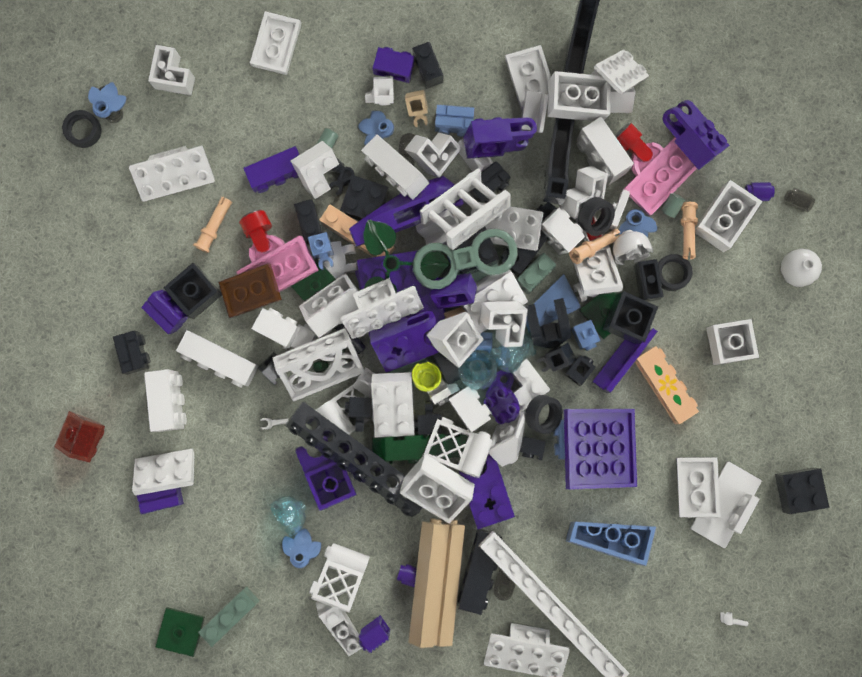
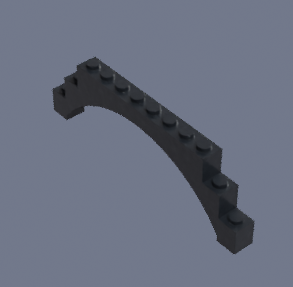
[543,0,600,205]

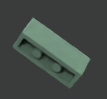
[198,587,260,647]

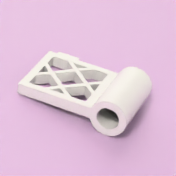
[316,383,374,435]
[424,417,493,478]
[309,543,370,613]

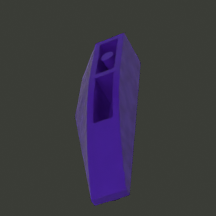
[349,176,464,247]

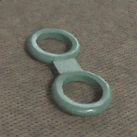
[413,229,518,289]

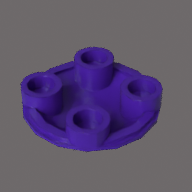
[484,386,520,424]

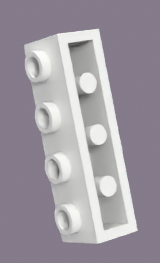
[361,134,429,200]
[176,330,259,388]

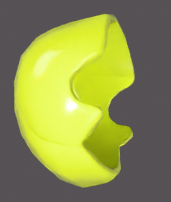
[412,362,442,392]

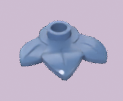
[88,82,126,118]
[358,111,394,145]
[619,209,657,238]
[282,528,321,568]

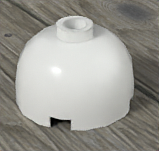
[613,230,653,265]
[781,249,822,287]

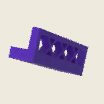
[592,328,658,393]

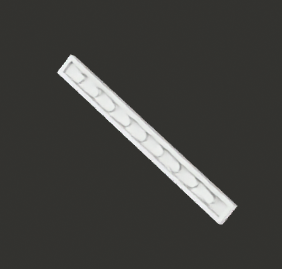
[479,531,630,677]

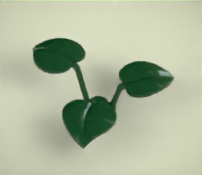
[364,220,449,293]

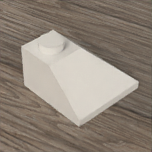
[427,312,484,367]
[489,411,526,467]

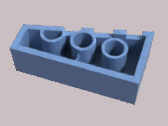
[566,522,656,566]

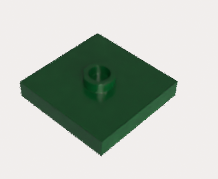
[291,258,336,302]
[579,292,616,339]
[155,607,205,657]

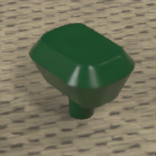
[313,360,329,373]

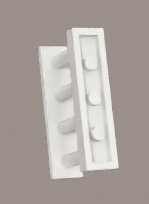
[420,168,511,250]

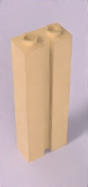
[408,518,465,648]

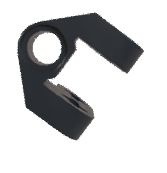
[525,298,571,349]

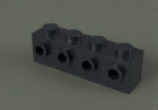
[501,202,557,277]
[457,529,504,615]

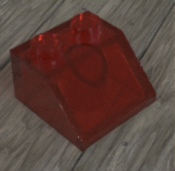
[54,411,105,463]

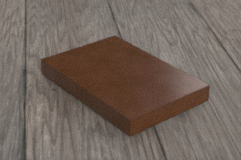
[218,263,282,318]

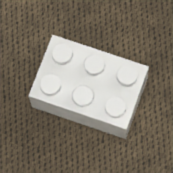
[547,71,611,121]
[576,117,634,185]
[695,180,762,252]
[461,270,528,334]
[299,273,358,338]
[144,369,187,432]
[371,372,414,437]
[400,454,475,524]

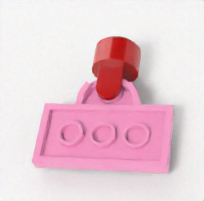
[614,123,697,216]
[237,210,318,292]

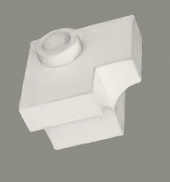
[365,76,394,105]
[427,379,460,406]

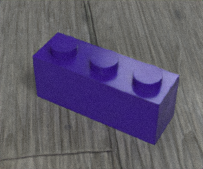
[243,146,300,193]

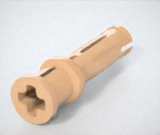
[193,197,232,253]
[680,202,698,260]
[569,229,621,264]

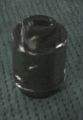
[784,187,815,212]

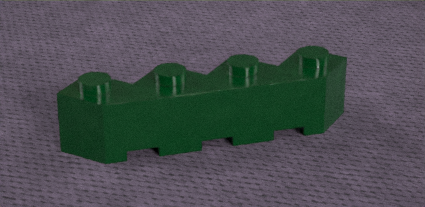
[372,433,479,464]

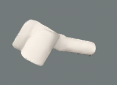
[260,418,288,429]
[720,612,748,627]

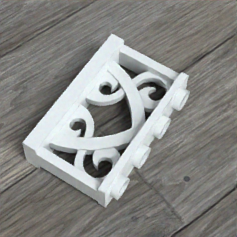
[273,328,364,401]

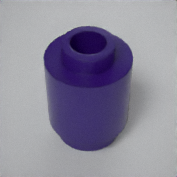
[745,182,775,201]
[397,564,417,588]

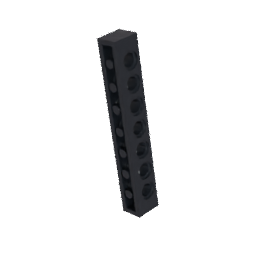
[285,402,423,517]

